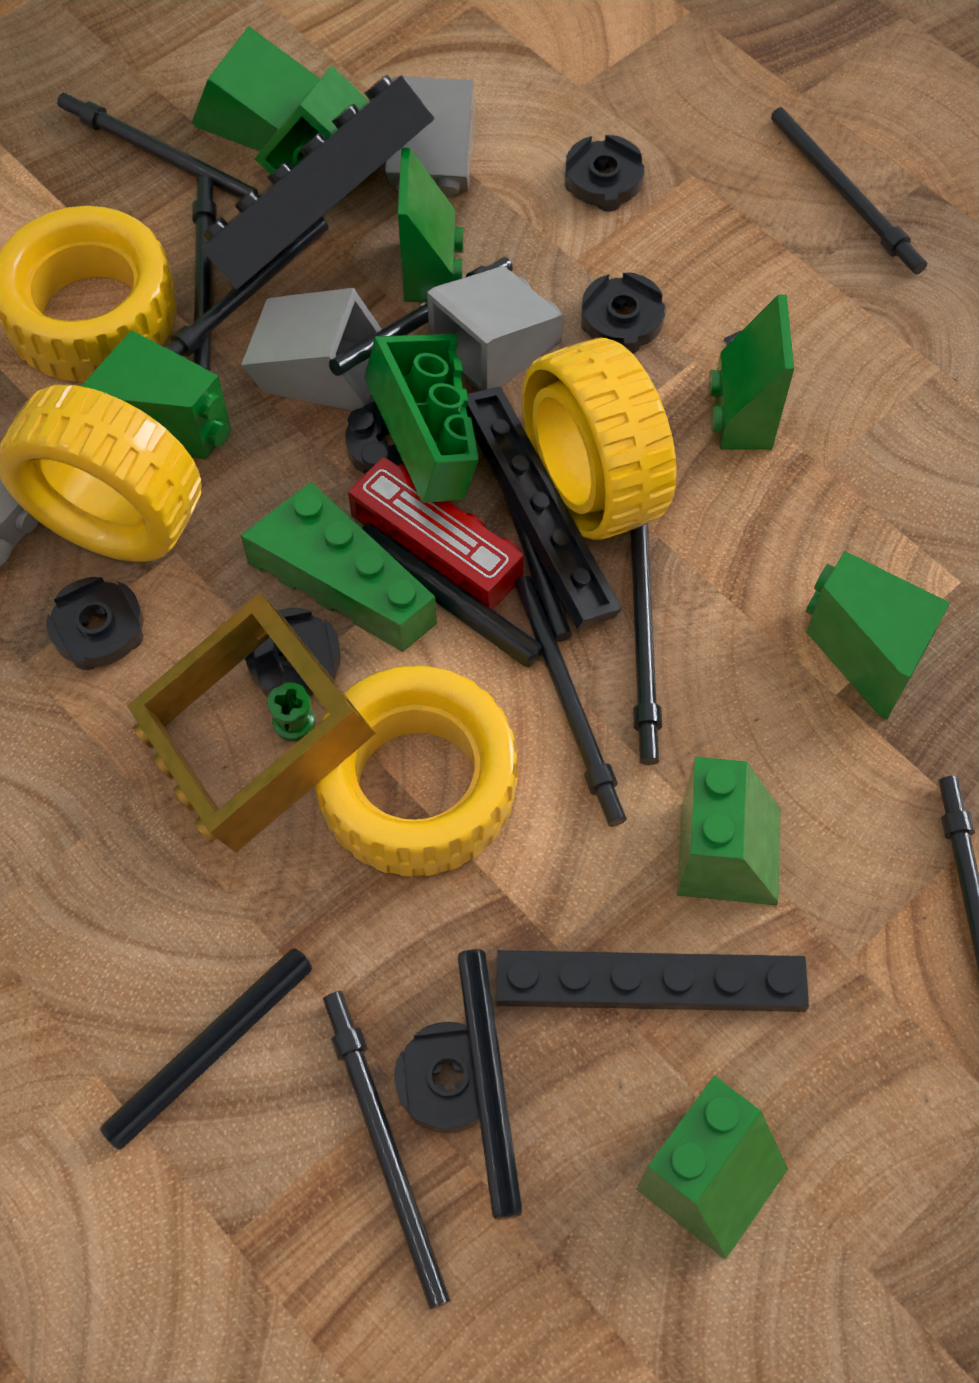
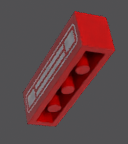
[348,456,524,610]

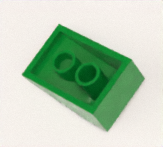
[398,147,463,302]
[708,295,794,450]

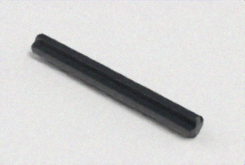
[362,523,542,667]
[100,948,312,1150]
[458,949,522,1220]

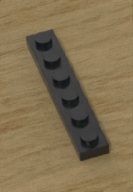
[466,386,622,629]
[496,950,809,1012]

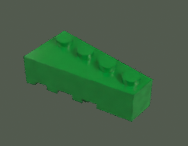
[364,334,479,503]
[241,482,437,652]

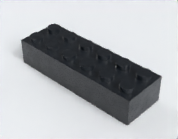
[201,74,435,290]

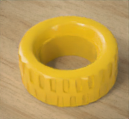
[0,206,177,382]
[522,338,677,540]
[0,384,202,562]
[314,665,518,877]

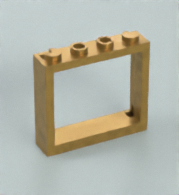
[127,593,376,853]

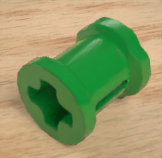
[267,682,315,741]

